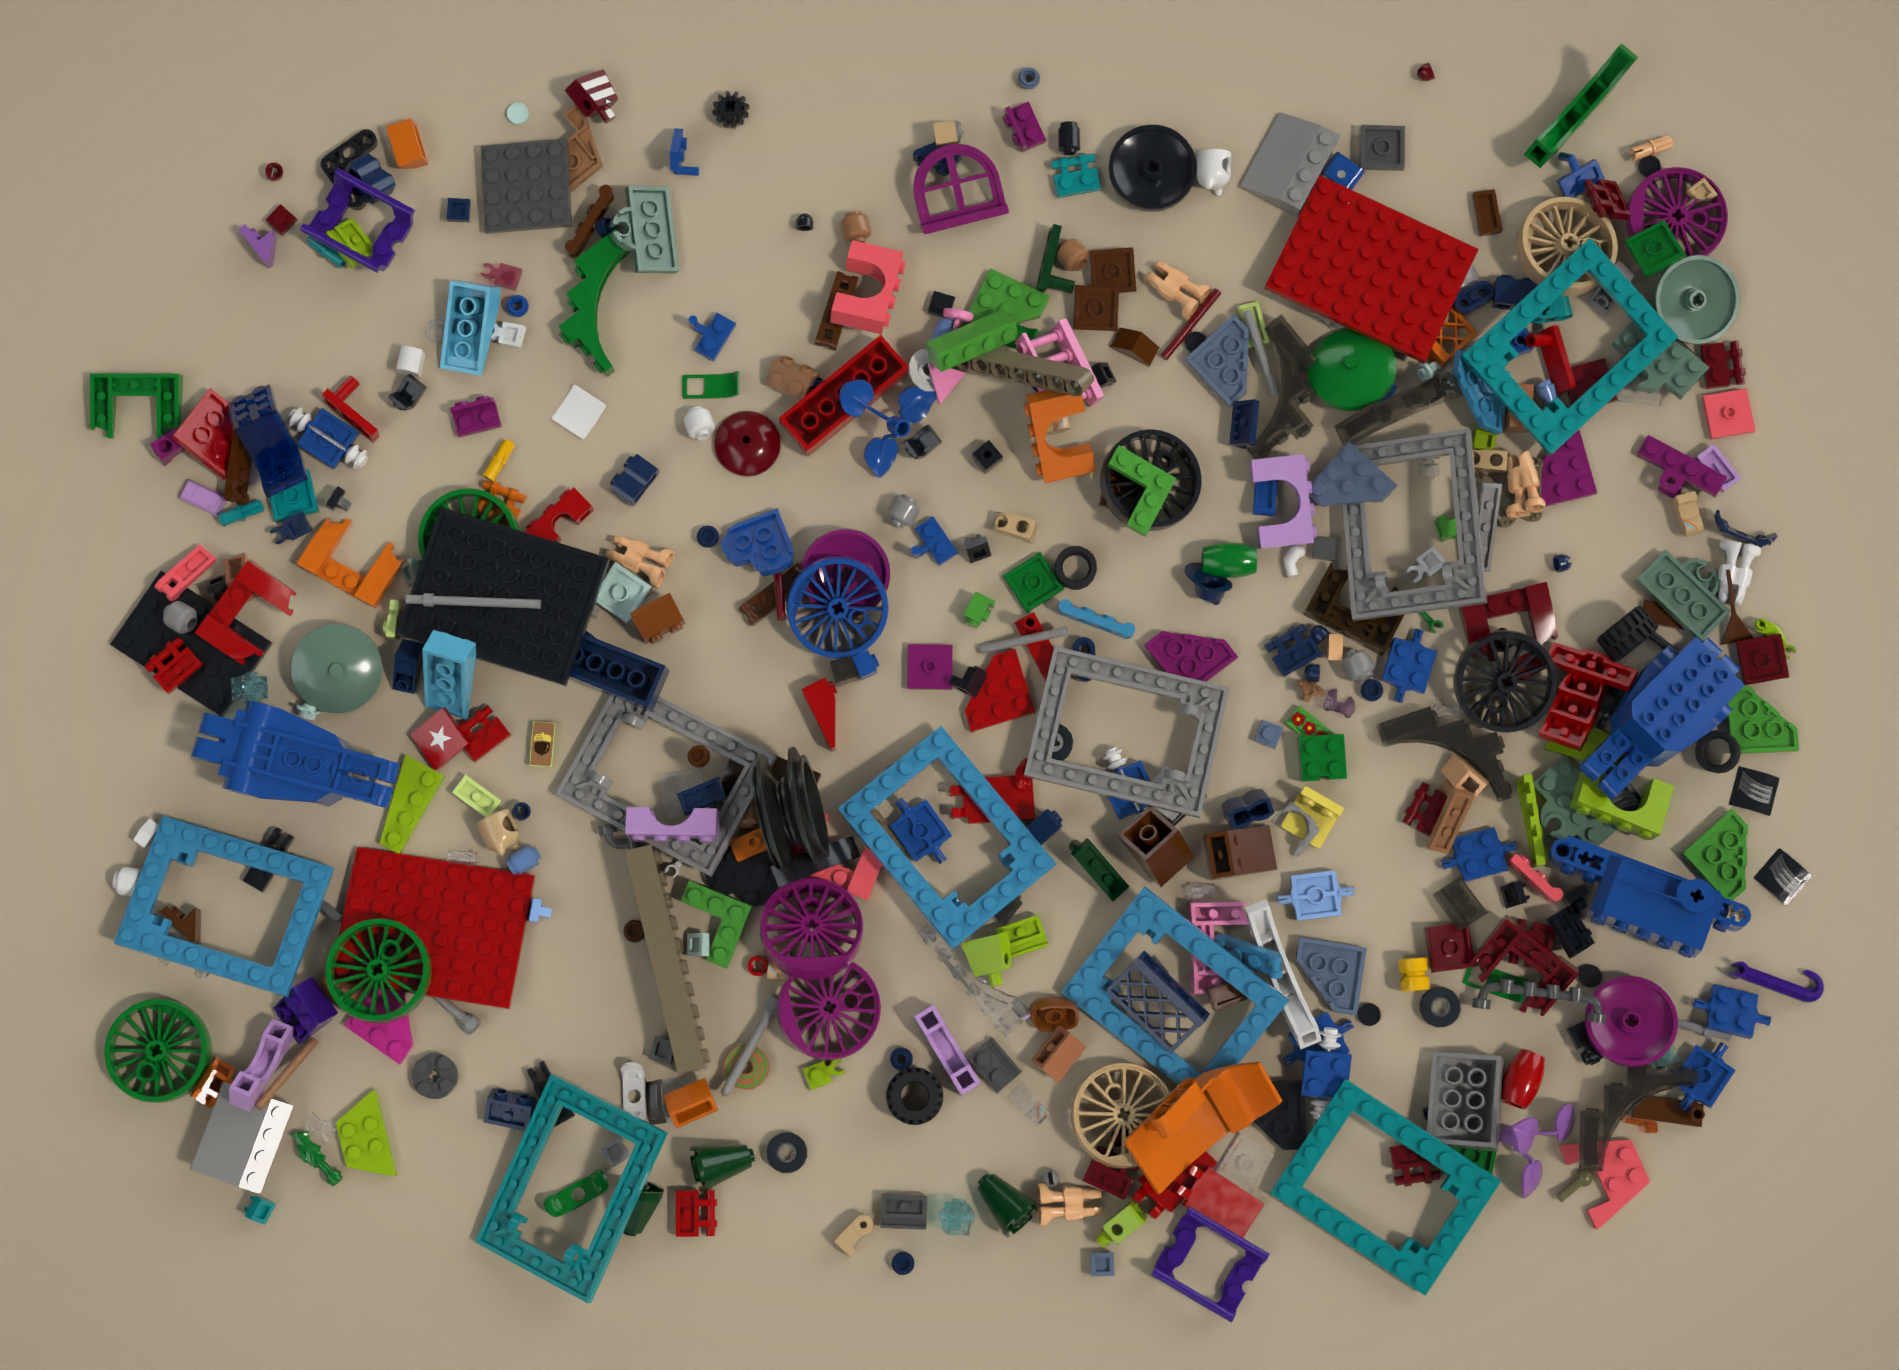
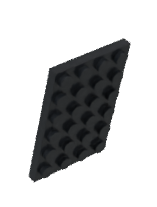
[110,571,273,717]

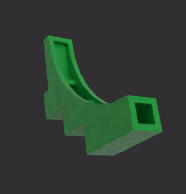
[1524,43,1638,168]
[559,229,631,376]

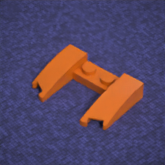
[296,518,405,609]

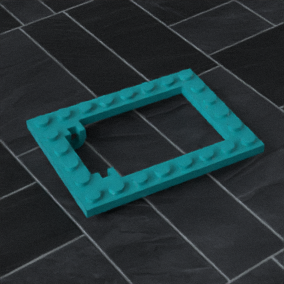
[1461,238,1679,455]
[475,1074,668,1303]
[1270,1078,1501,1296]

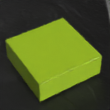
[1472,428,1497,450]

